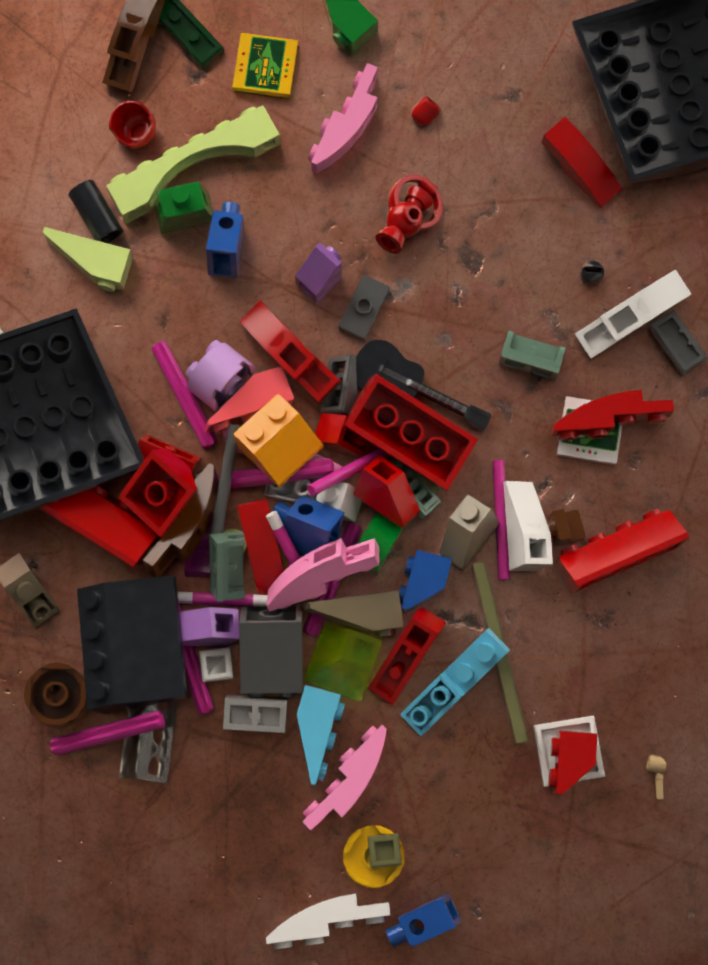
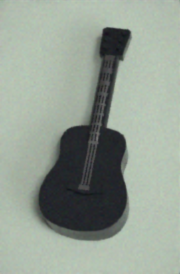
[356,340,491,432]

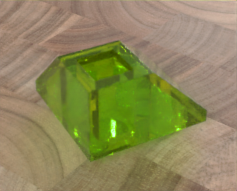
[304,623,383,702]

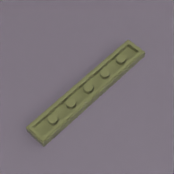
[471,561,528,746]

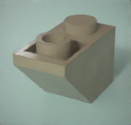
[0,553,60,628]

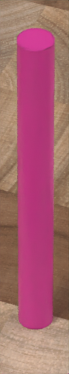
[307,448,391,496]
[493,460,511,581]

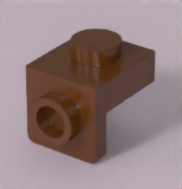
[546,509,585,546]

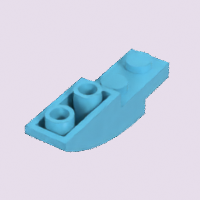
[400,628,510,736]

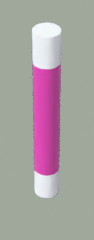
[266,511,300,565]
[177,591,268,607]

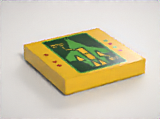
[232,33,298,98]

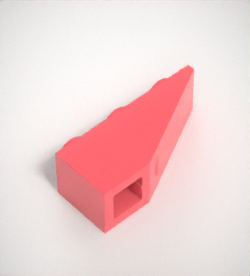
[205,366,294,434]

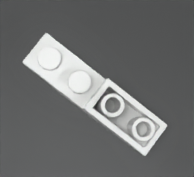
[575,269,692,359]
[266,893,390,949]

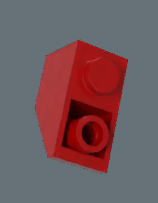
[353,455,420,528]
[548,731,597,795]

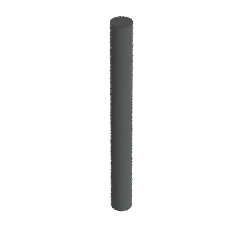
[210,424,241,534]

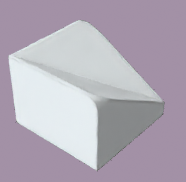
[199,647,235,682]

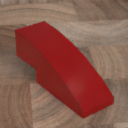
[542,116,622,209]
[237,498,284,595]

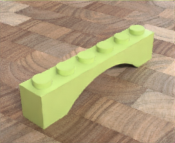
[106,105,281,224]

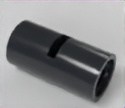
[68,180,123,243]

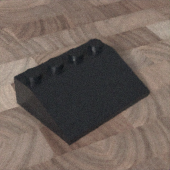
[77,575,188,714]

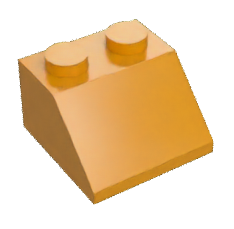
[233,394,324,487]

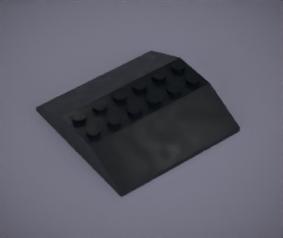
[572,0,708,183]
[0,308,144,522]

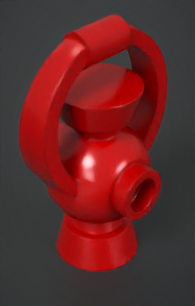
[375,175,443,254]

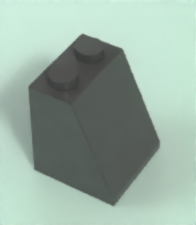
[239,604,303,697]

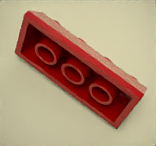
[344,374,478,491]
[39,484,162,567]
[555,508,690,595]

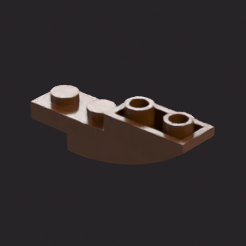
[102,0,165,92]
[143,463,218,577]

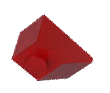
[315,413,379,459]

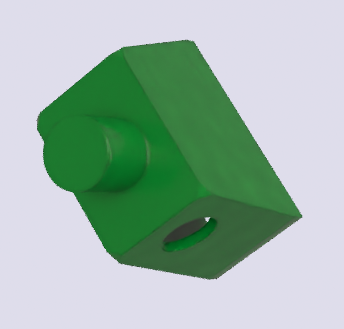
[154,182,213,234]

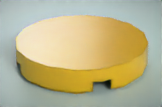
[343,826,404,888]

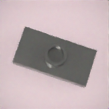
[338,275,390,341]
[648,310,708,376]

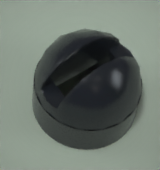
[580,260,604,286]

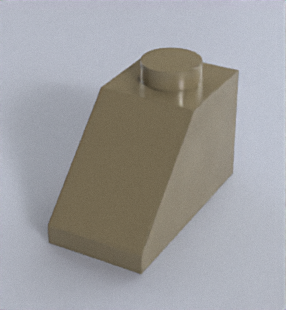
[439,494,500,570]

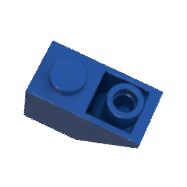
[399,550,452,613]

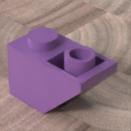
[295,242,342,304]
[179,607,240,648]

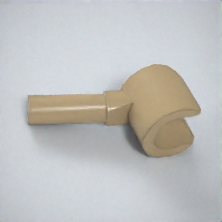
[646,755,666,799]

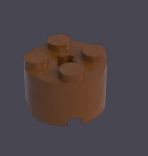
[24,663,88,728]

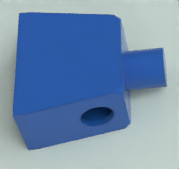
[206,202,244,278]
[272,496,344,555]
[386,893,462,947]

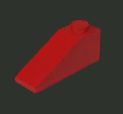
[367,606,446,705]

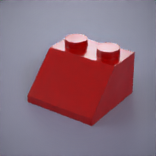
[118,448,197,537]

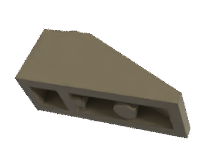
[303,590,404,637]

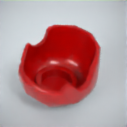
[109,100,156,149]

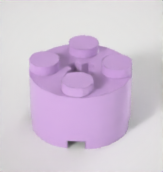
[185,340,255,412]

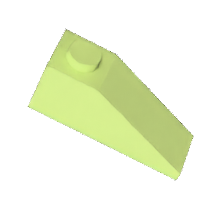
[43,227,133,292]

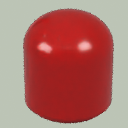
[411,96,441,126]

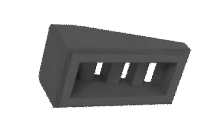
[320,355,357,416]

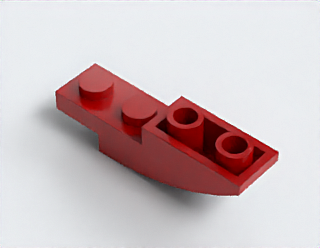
[240,300,341,403]
[551,390,674,441]

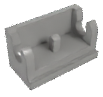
[223,694,288,733]

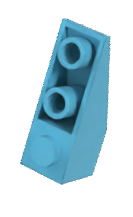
[297,685,345,786]

